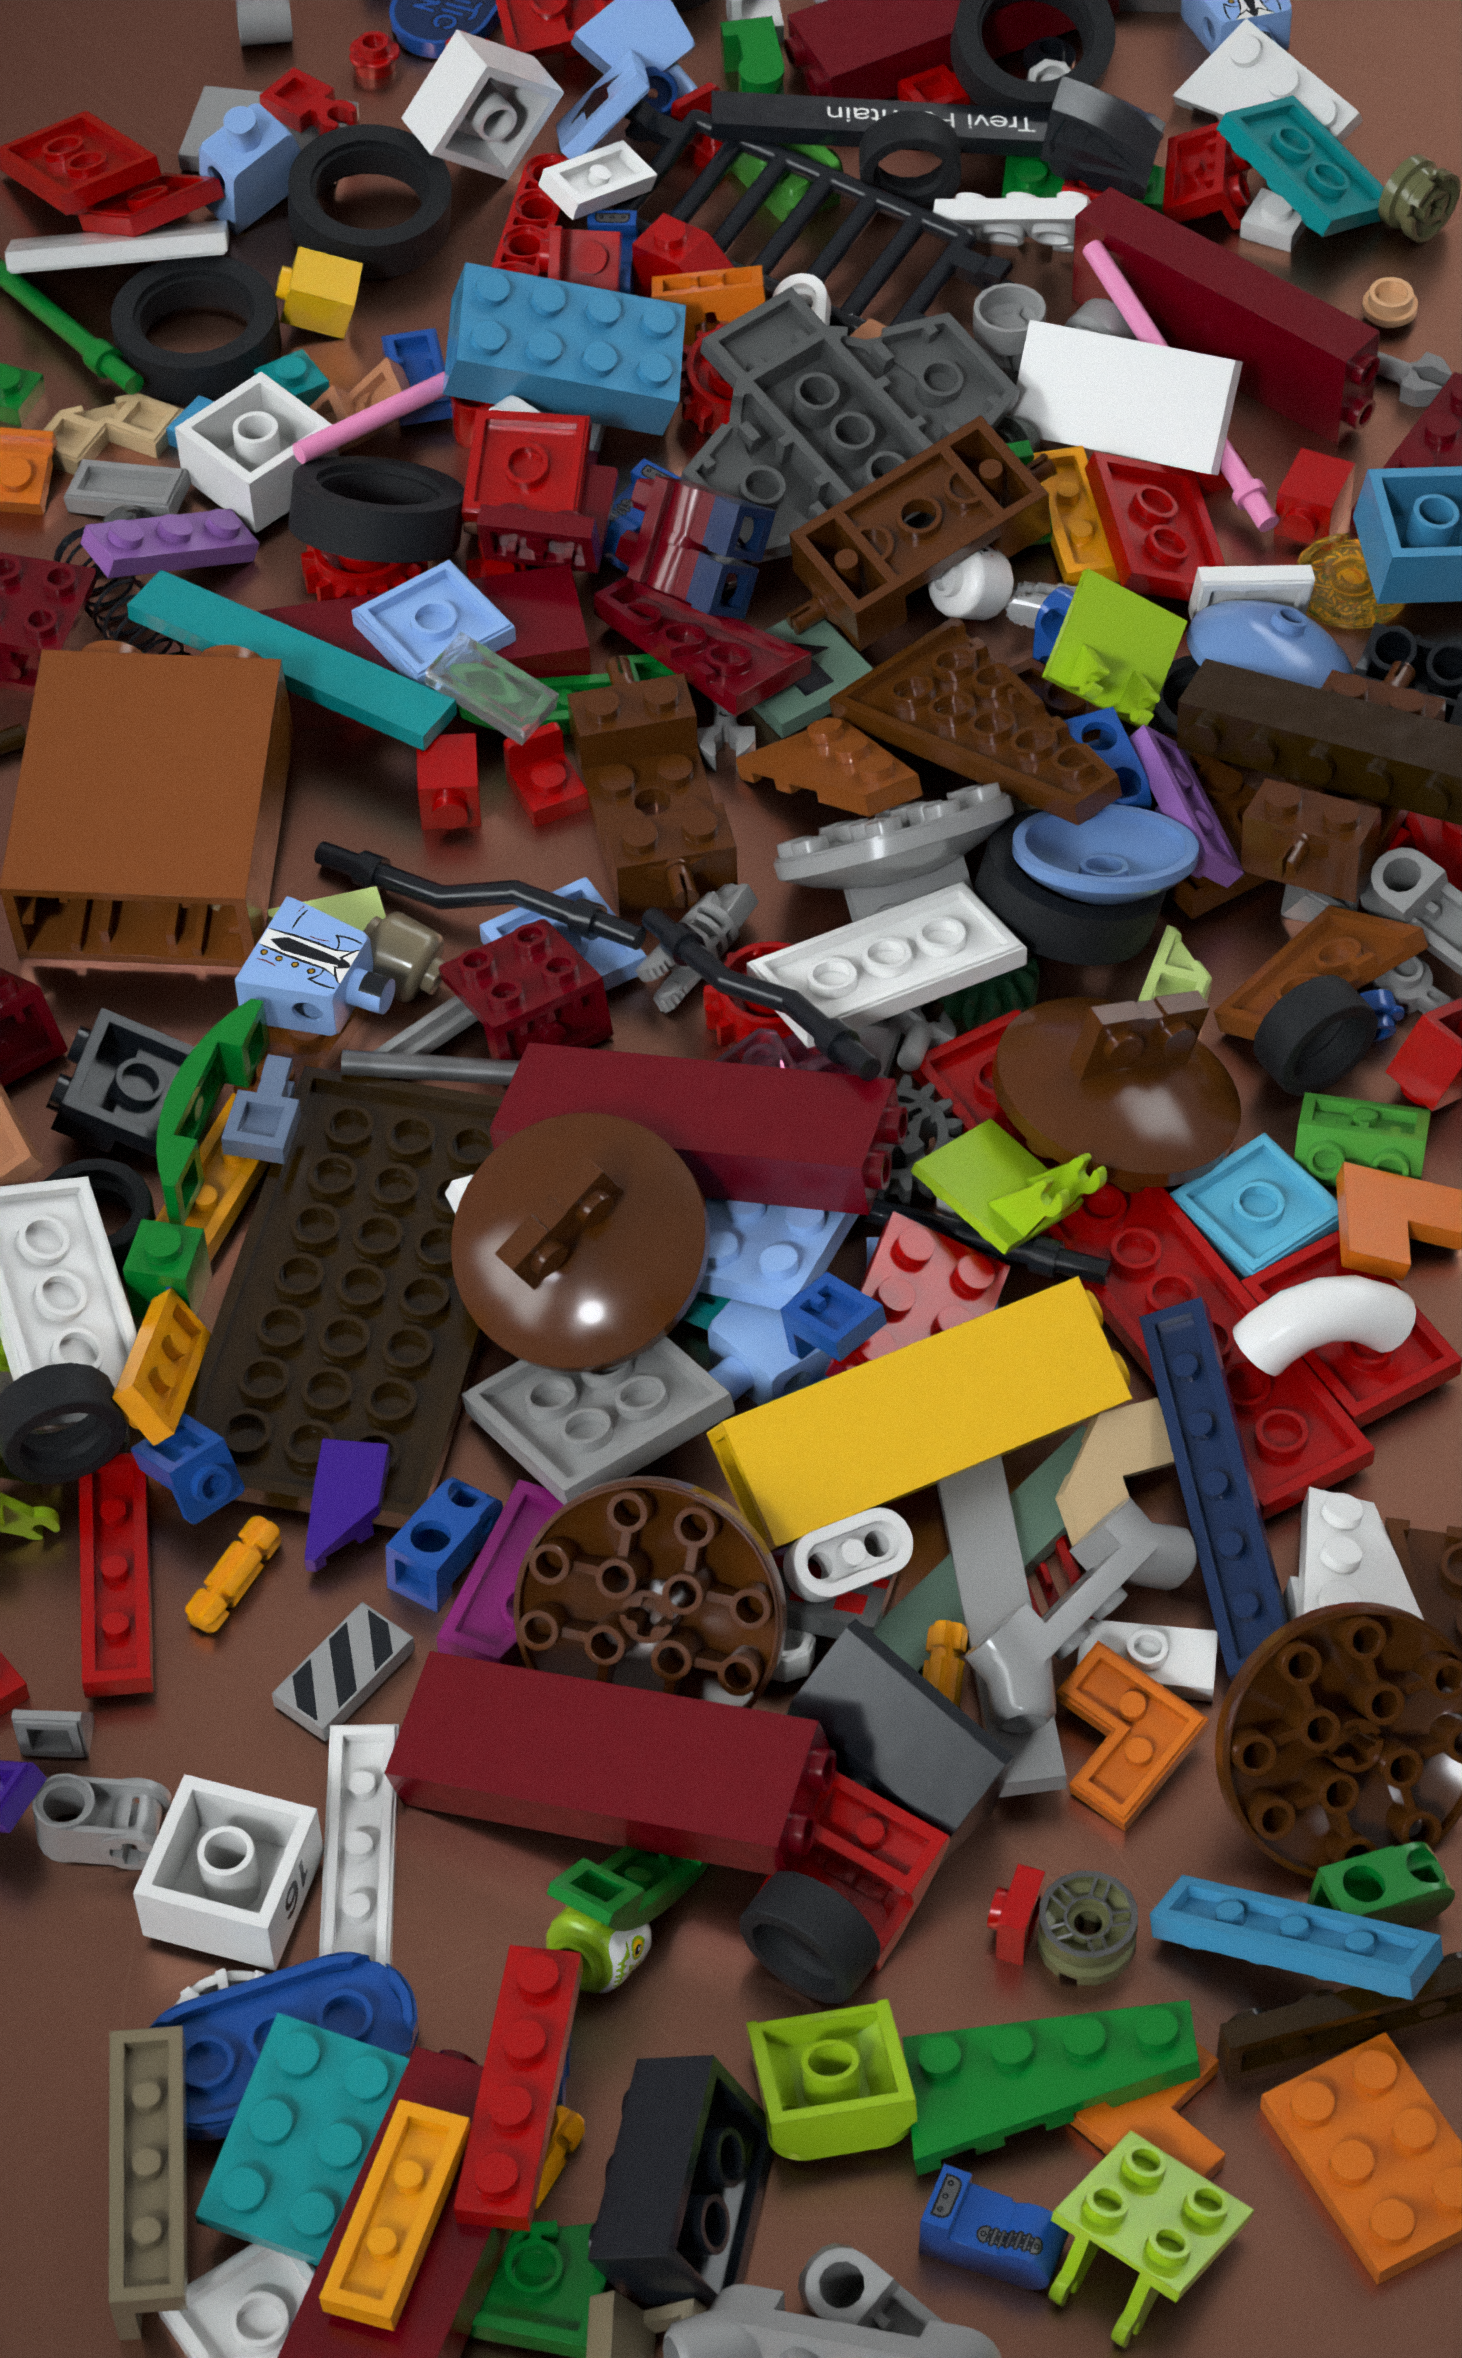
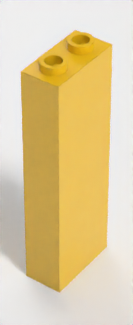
[706,1276,1133,1553]

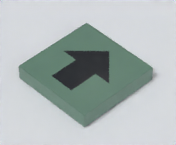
[752,619,873,739]

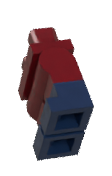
[615,476,776,619]

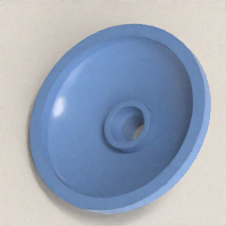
[1187,600,1354,689]
[1012,804,1199,906]

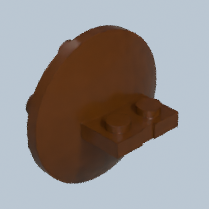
[992,990,1242,1193]
[451,1113,710,1372]
[513,1476,787,1709]
[1215,1602,1462,1878]

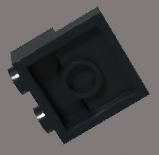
[46,1008,195,1158]

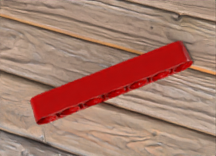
[451,153,573,449]

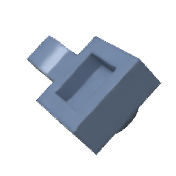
[221,1054,301,1164]

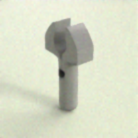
[1377,351,1452,407]
[697,701,756,772]
[889,1004,957,1071]

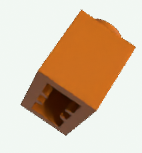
[652,265,766,346]

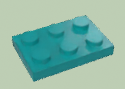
[1216,95,1384,237]
[195,2012,410,2266]

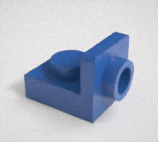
[780,1271,887,1362]
[130,1413,245,1524]

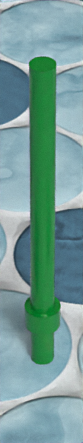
[0,258,144,395]

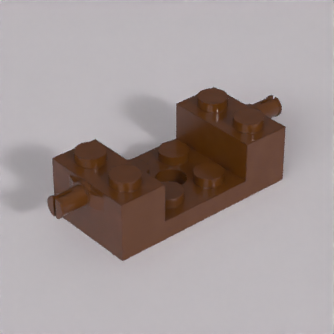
[785,415,1057,651]
[567,655,738,917]
[1241,661,1446,903]

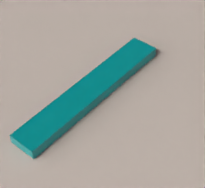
[127,570,457,751]

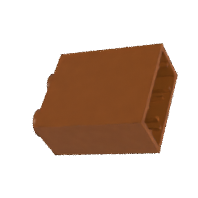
[0,640,294,967]

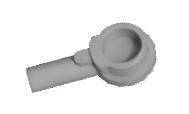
[1371,955,1455,1014]

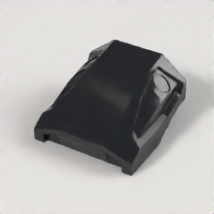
[1041,76,1166,200]
[1353,622,1462,727]

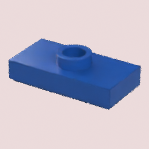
[381,328,453,426]

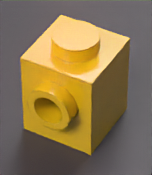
[275,246,363,339]

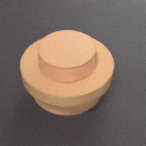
[1362,277,1418,328]

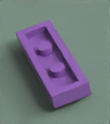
[80,509,260,578]
[1129,724,1245,888]

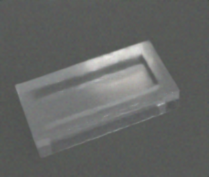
[425,631,559,745]

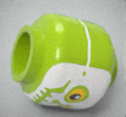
[546,1906,652,1993]

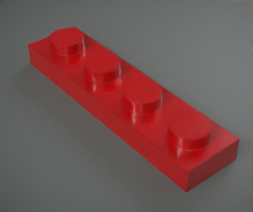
[79,1453,154,1698]
[453,1945,584,2231]

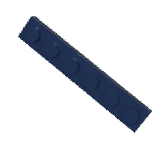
[1139,1297,1289,1681]

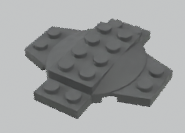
[681,287,1020,565]

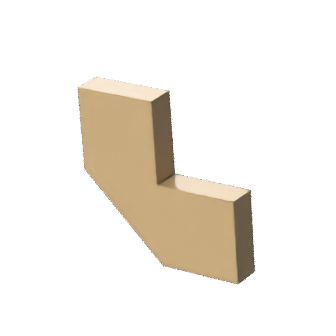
[43,393,184,475]
[1055,1397,1175,1562]

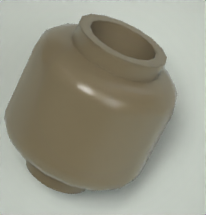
[363,912,447,1003]

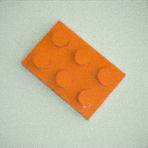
[1260,2032,1462,2286]

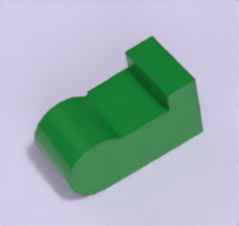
[720,16,785,95]
[1307,1841,1455,1926]

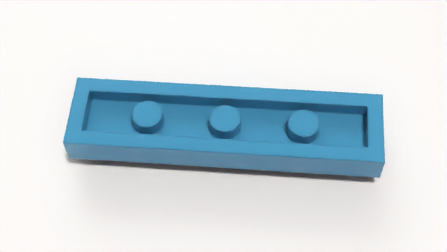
[1149,1874,1443,2000]

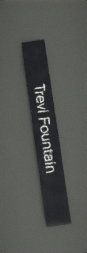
[710,91,1051,157]

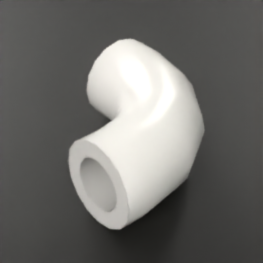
[1232,1275,1416,1376]

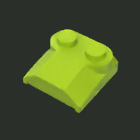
[746,1998,917,2161]

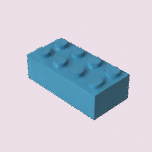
[443,262,686,436]
[1353,466,1462,604]

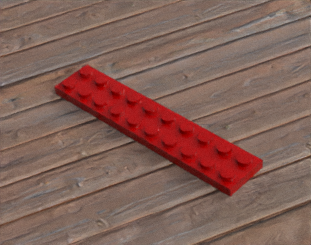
[912,1009,1375,1521]

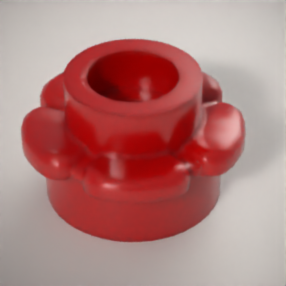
[349,31,400,80]

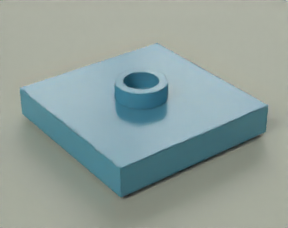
[1169,1132,1339,1280]

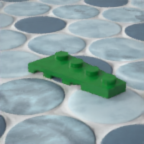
[902,2000,1201,2176]

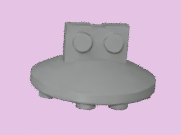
[773,782,1014,922]

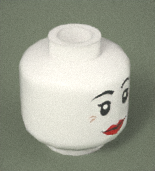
[927,545,1014,620]

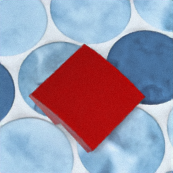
[757,1771,950,1972]

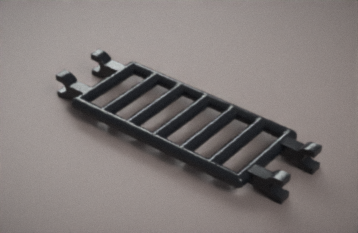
[610,99,1014,336]

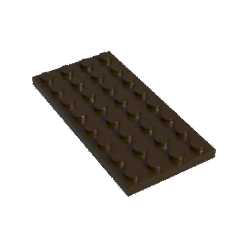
[166,1066,503,1528]

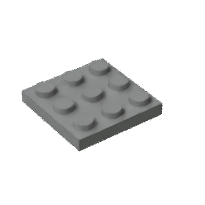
[461,1336,736,1505]

